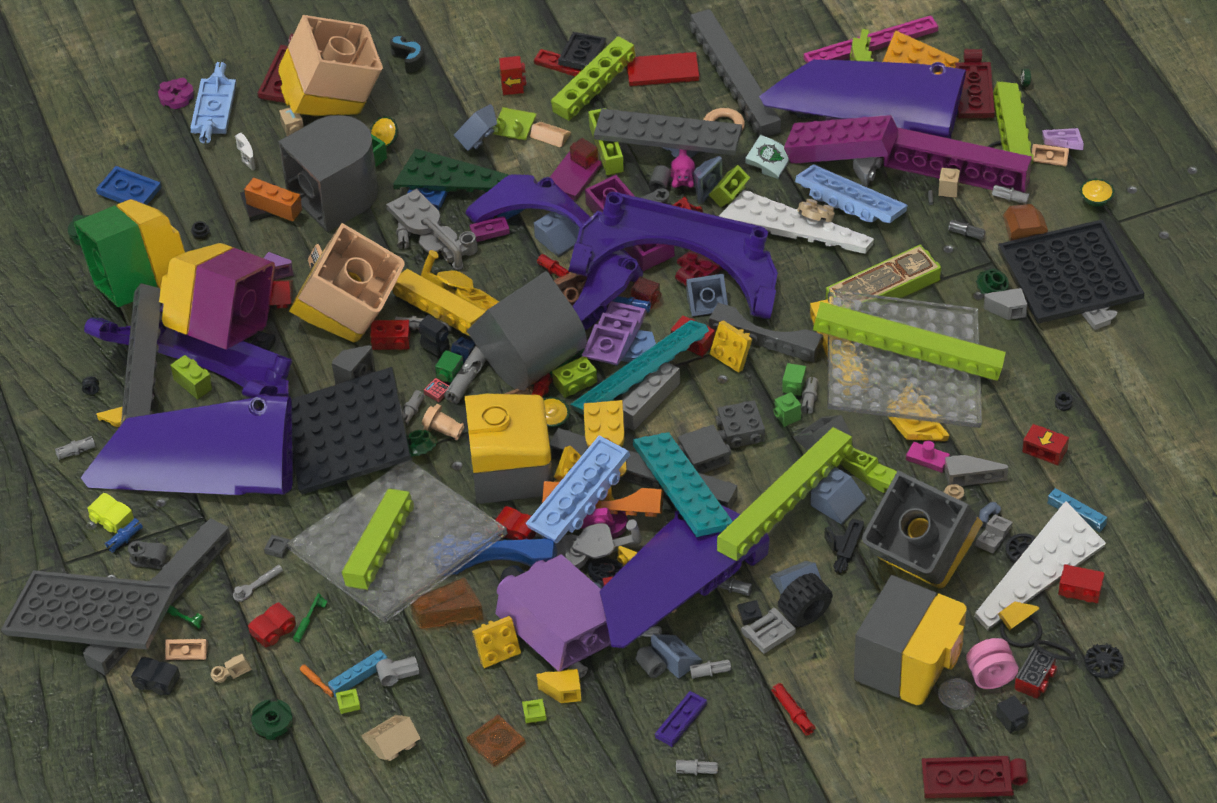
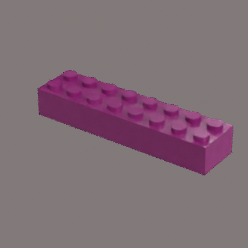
[884,128,1032,193]

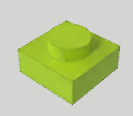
[336,689,361,714]
[522,699,546,723]

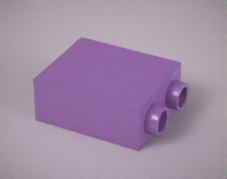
[495,554,611,672]

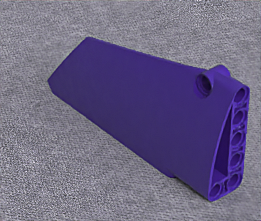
[759,59,966,139]
[81,394,293,495]
[600,505,769,648]

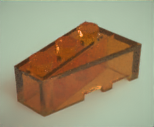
[410,577,483,629]

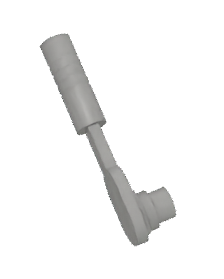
[233,564,283,602]

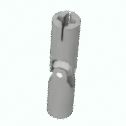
[444,345,487,404]

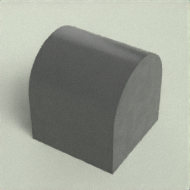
[278,115,378,232]
[467,271,587,390]

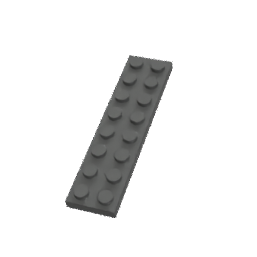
[594,108,742,156]

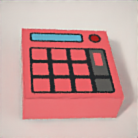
[424,378,449,402]

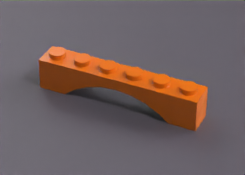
[542,481,664,517]

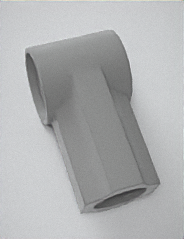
[441,231,478,263]
[376,656,419,686]

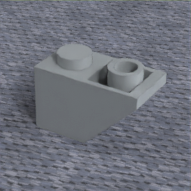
[853,157,882,187]
[984,288,1027,320]

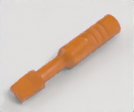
[300,664,334,697]

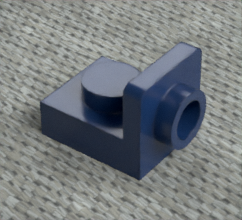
[451,337,476,365]

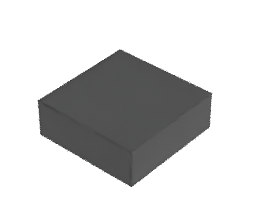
[264,535,291,559]

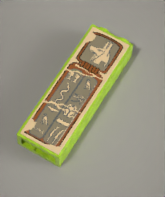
[826,245,941,314]

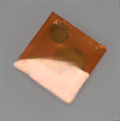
[466,714,525,767]

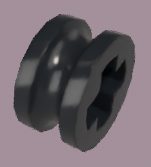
[82,377,99,395]
[1055,391,1073,411]

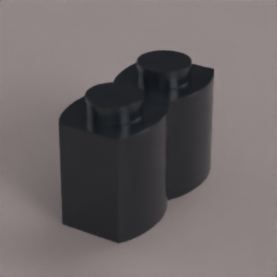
[418,315,450,358]
[131,657,180,695]

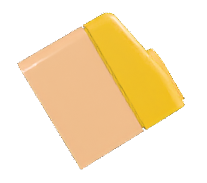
[279,15,383,116]
[289,223,405,342]

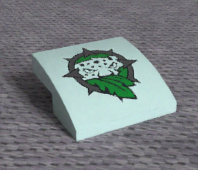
[745,135,790,179]

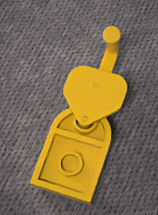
[421,250,499,311]
[584,400,627,501]

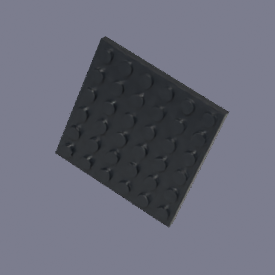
[998,219,1145,324]
[291,367,412,495]

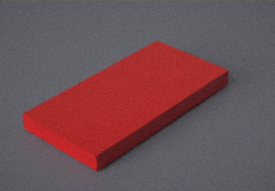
[627,52,699,86]

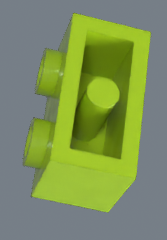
[709,165,750,207]
[171,355,212,400]
[552,356,597,398]

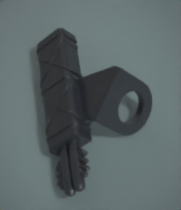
[824,519,864,573]

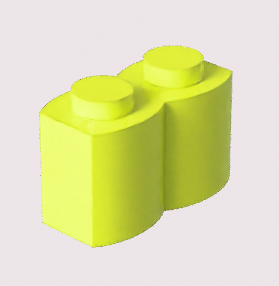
[87,493,134,534]

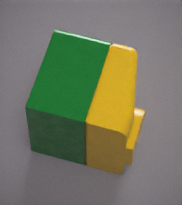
[74,199,185,308]

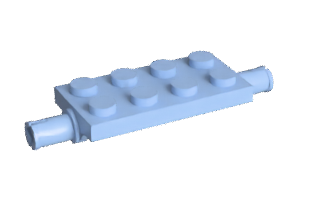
[190,62,237,143]

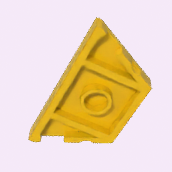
[885,386,949,441]

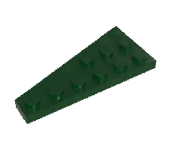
[393,149,509,192]

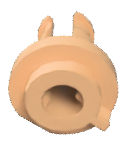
[422,404,464,440]

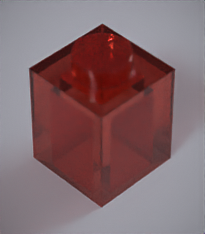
[570,138,598,169]
[631,276,662,309]

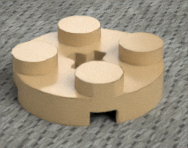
[797,199,835,222]

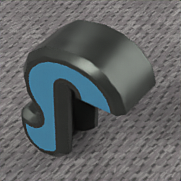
[390,35,425,73]

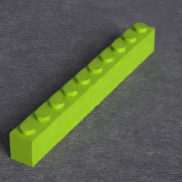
[813,302,1006,381]
[717,427,853,561]

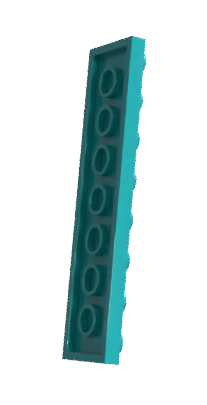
[570,320,709,415]
[633,432,733,537]

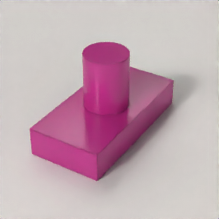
[906,441,950,473]

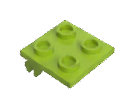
[492,107,537,140]

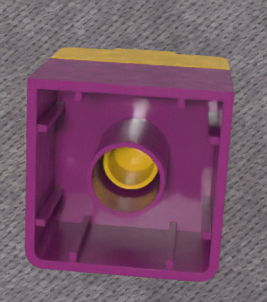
[159,243,275,349]

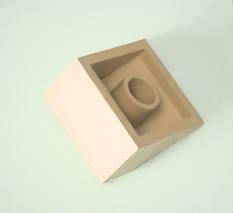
[361,715,421,761]

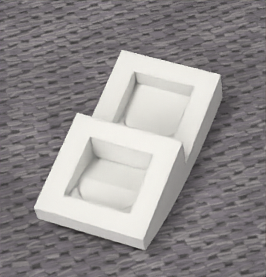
[235,133,255,171]

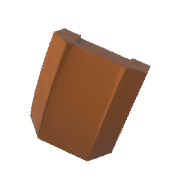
[1003,204,1048,241]

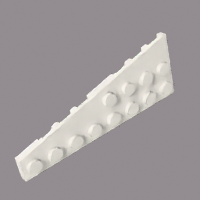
[719,190,874,254]
[974,501,1106,631]

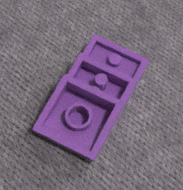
[582,301,647,365]

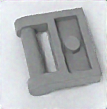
[741,608,796,654]

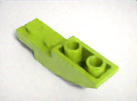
[850,29,874,62]
[840,448,897,493]

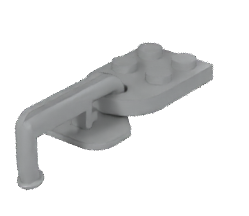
[386,189,463,270]
[555,520,642,569]

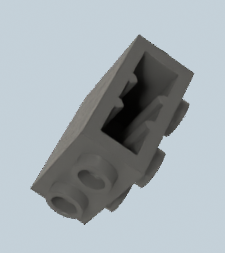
[715,400,765,448]
[678,424,731,474]

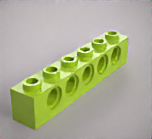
[551,36,636,121]

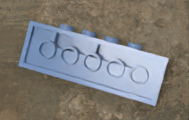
[795,164,908,223]
[526,435,630,544]

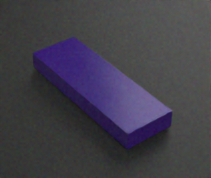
[655,691,707,747]

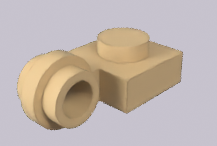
[211,654,252,683]

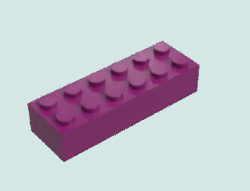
[784,115,899,164]
[585,175,675,271]

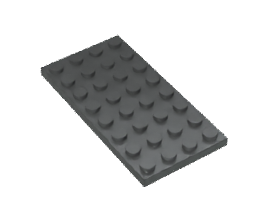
[1,570,178,650]

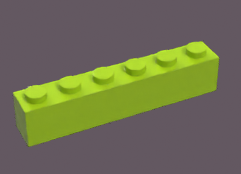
[993,82,1033,165]
[342,489,414,590]

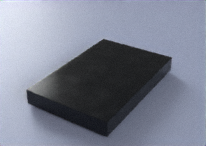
[558,32,606,70]

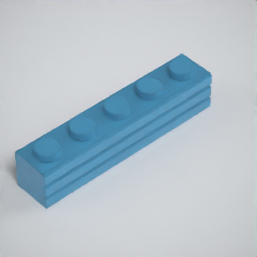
[1047,488,1107,533]
[328,650,387,697]

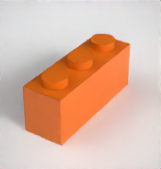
[244,177,302,221]

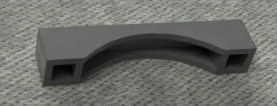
[709,303,823,363]

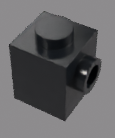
[996,695,1029,733]

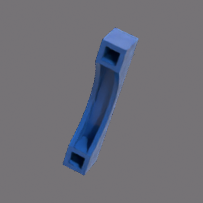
[434,538,557,575]

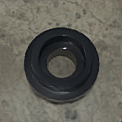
[191,221,210,238]

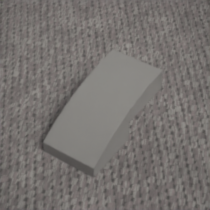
[975,514,1013,553]

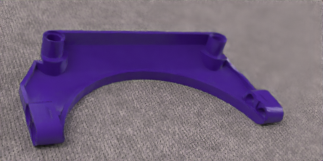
[466,175,643,330]
[568,192,778,320]
[84,309,293,403]

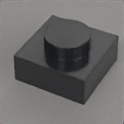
[251,331,276,351]
[737,600,762,625]

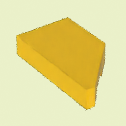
[96,407,122,427]
[998,601,1039,630]

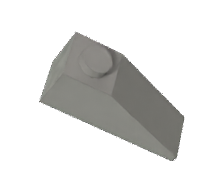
[944,455,1008,486]

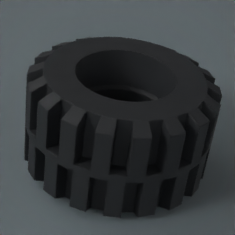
[778,573,833,627]

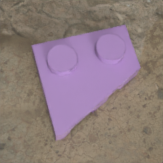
[1042,128,1084,150]

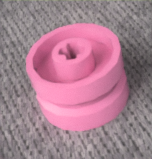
[966,638,1018,689]

